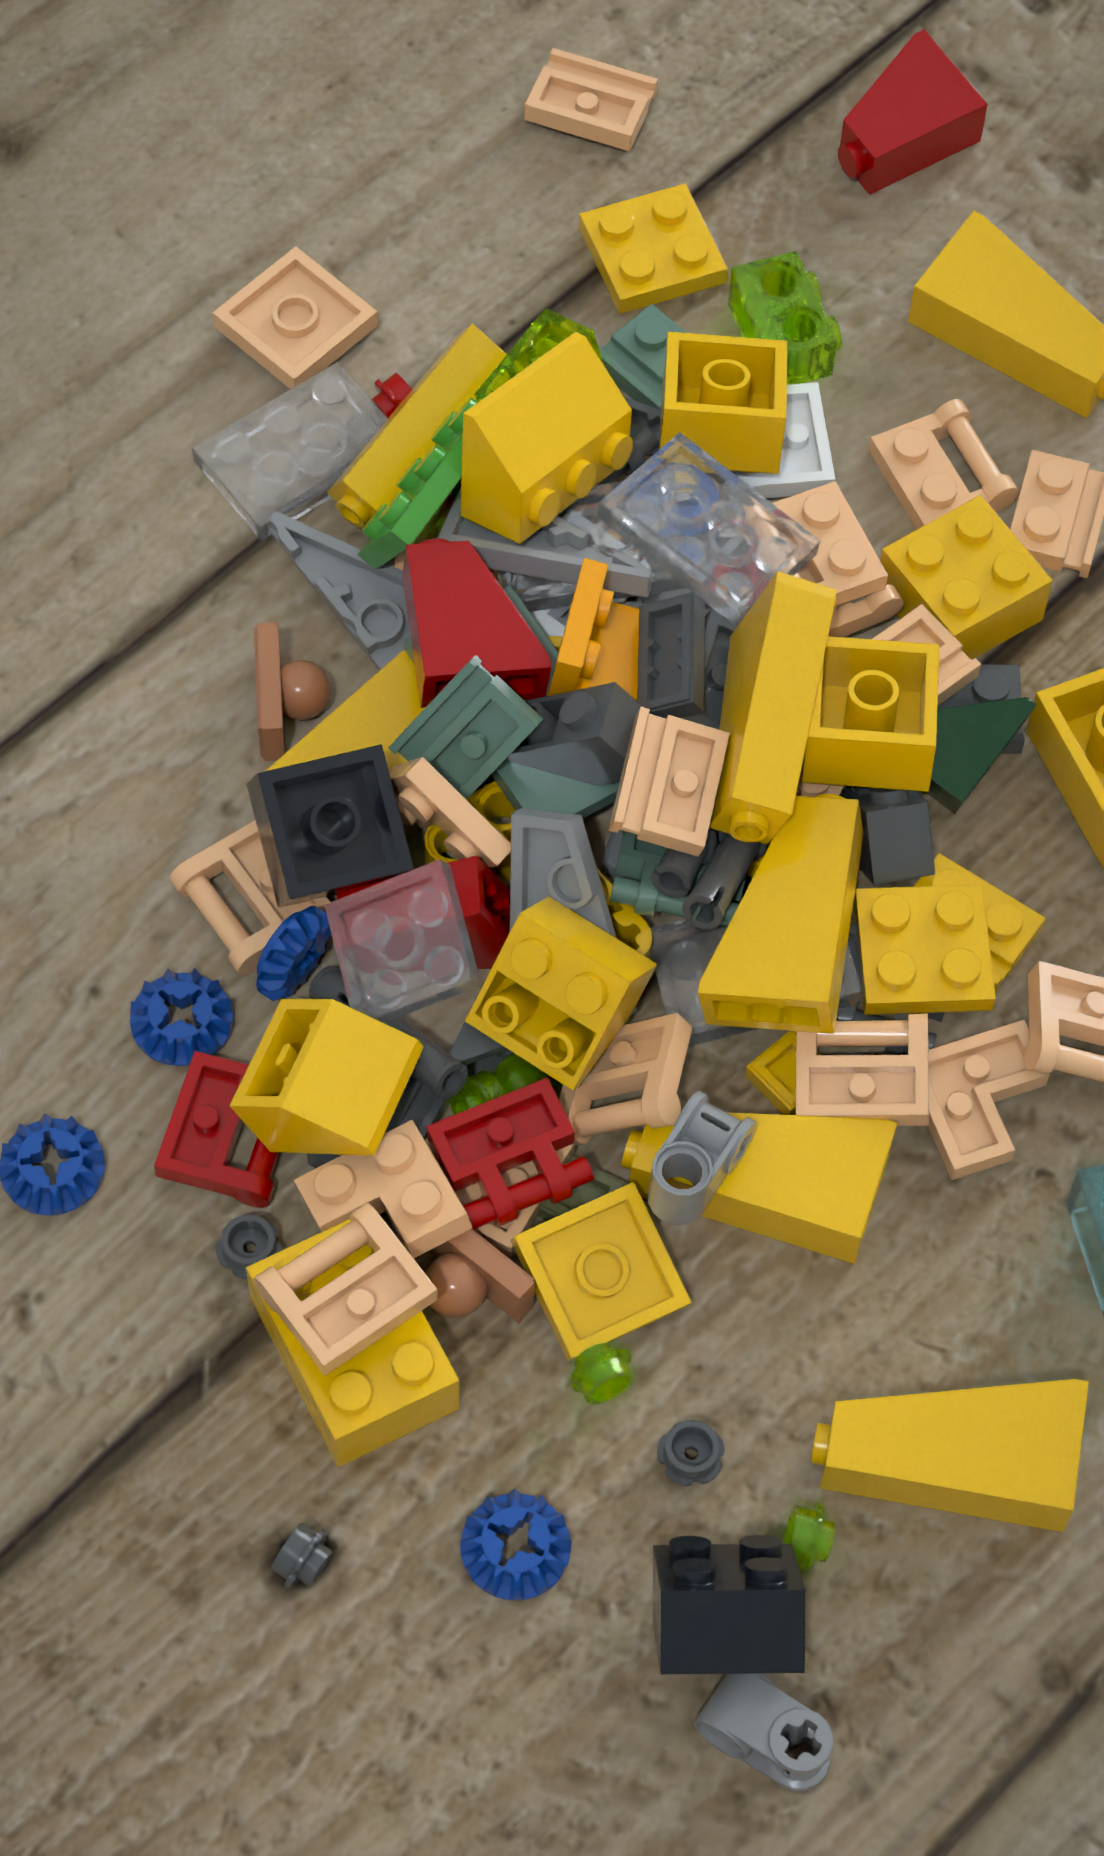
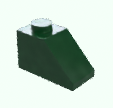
[924,697,1037,814]

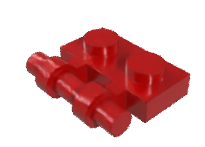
[426,1077,594,1230]

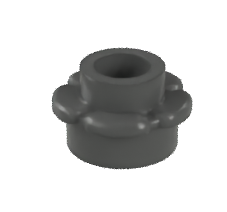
[216,1215,282,1279]
[657,1420,725,1486]
[271,1523,333,1589]

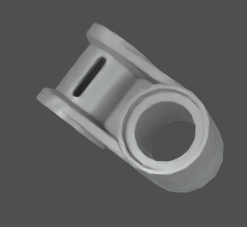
[648,1090,757,1225]
[693,1673,833,1792]

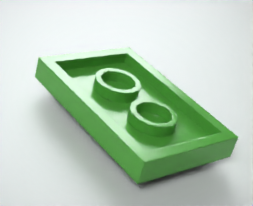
[357,397,478,569]

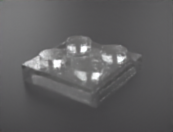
[324,859,482,1023]

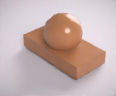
[254,622,331,761]
[425,1229,535,1324]

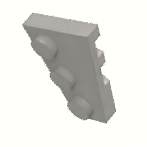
[510,808,637,1016]

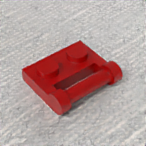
[154,1051,279,1208]

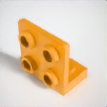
[547,558,639,701]

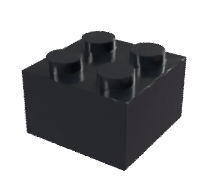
[246,744,414,907]
[653,1535,806,1675]

